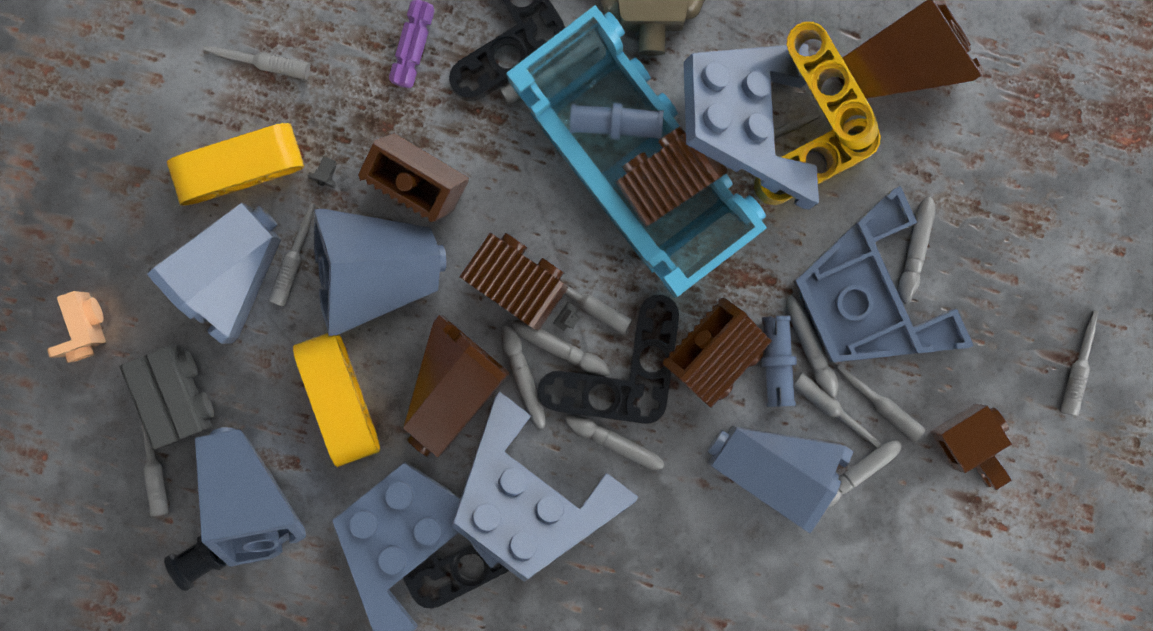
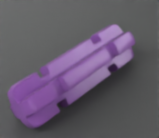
[389,0,435,88]

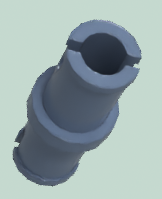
[570,103,664,140]
[761,316,797,407]

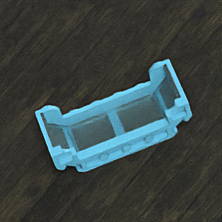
[506,5,767,298]

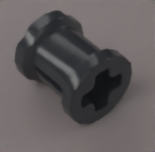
[164,535,226,592]

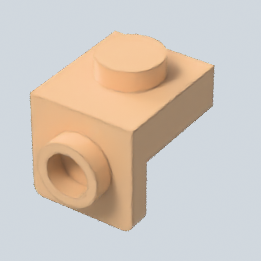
[47,291,106,363]

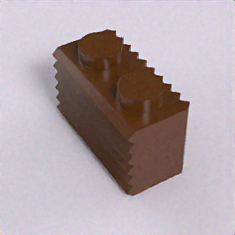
[616,126,728,227]
[358,133,469,223]
[459,233,568,331]
[663,298,772,408]

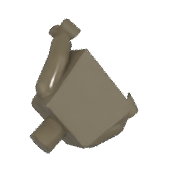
[600,0,705,56]

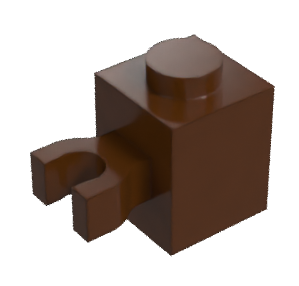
[930,403,1012,490]

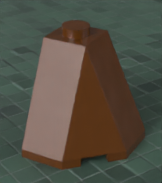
[838,0,985,99]
[403,315,511,457]

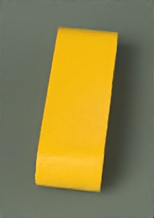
[787,21,878,150]
[754,118,881,205]
[166,123,304,206]
[293,333,380,467]

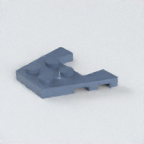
[683,44,819,210]
[793,186,974,363]
[451,391,638,582]
[332,462,498,631]

